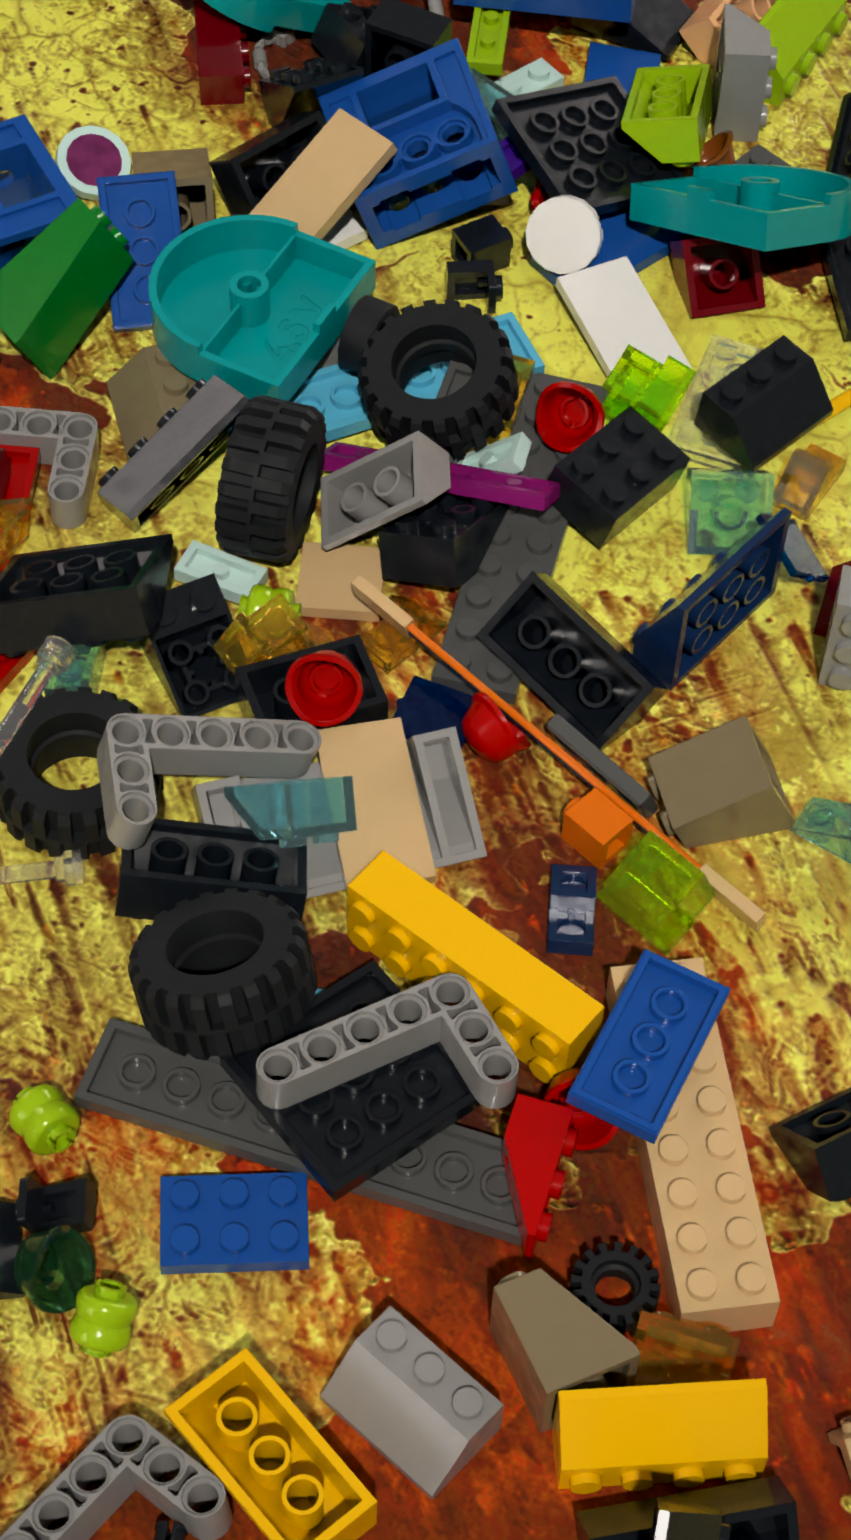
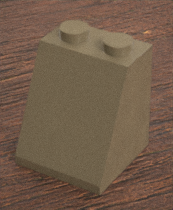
[131,148,215,233]
[647,715,797,848]
[489,1268,641,1434]

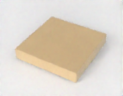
[296,542,384,622]

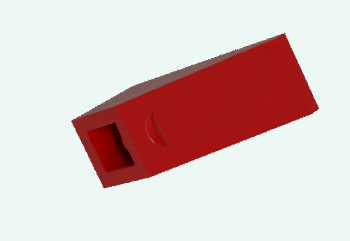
[502,1093,579,1258]

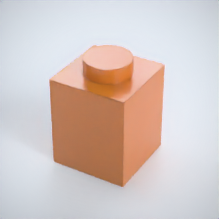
[561,788,634,870]

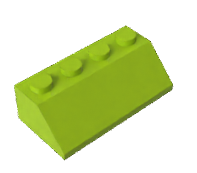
[758,0,849,107]
[621,64,713,167]

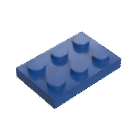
[160,1172,309,1275]

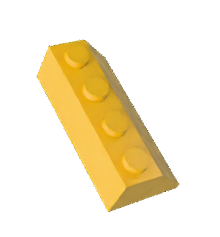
[163,1348,378,1540]
[551,1378,768,1494]

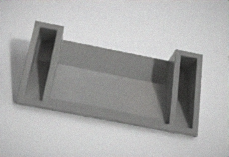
[191,726,487,899]

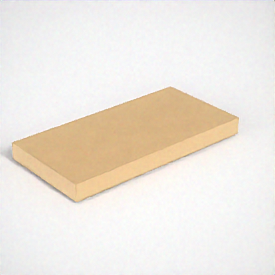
[250,108,398,240]
[317,717,437,895]

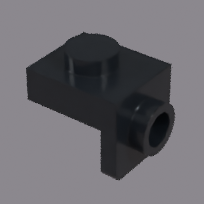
[445,259,503,314]
[15,1176,96,1241]

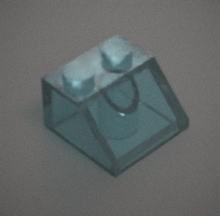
[685,467,775,555]
[224,776,357,848]

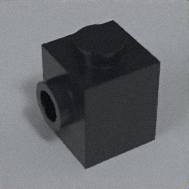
[451,214,513,272]

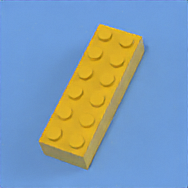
[347,850,605,1083]

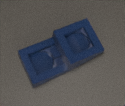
[547,864,597,956]

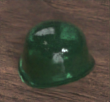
[14,1225,96,1313]

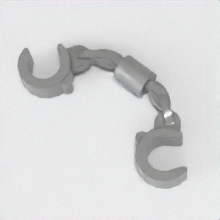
[252,27,296,79]

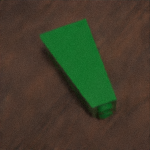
[0,198,134,380]

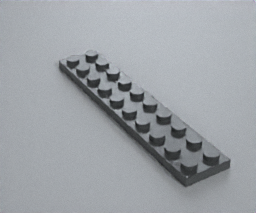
[431,373,608,705]
[74,1018,523,1247]

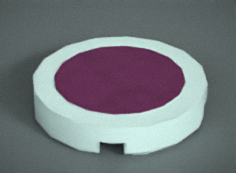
[55,125,131,201]

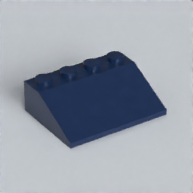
[632,507,792,690]

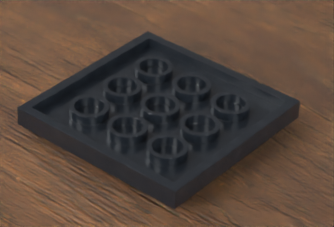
[491,76,686,215]
[220,960,481,1202]

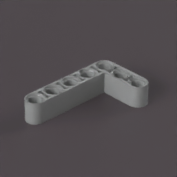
[0,406,100,529]
[97,713,321,850]
[256,973,519,1109]
[0,1415,233,1540]

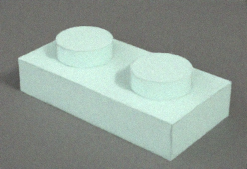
[485,57,565,105]
[457,431,532,475]
[173,540,268,604]

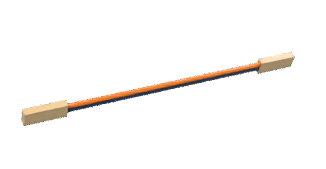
[351,575,766,932]

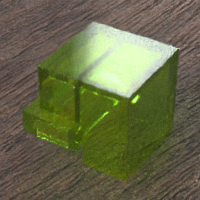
[601,344,696,432]
[596,830,715,956]

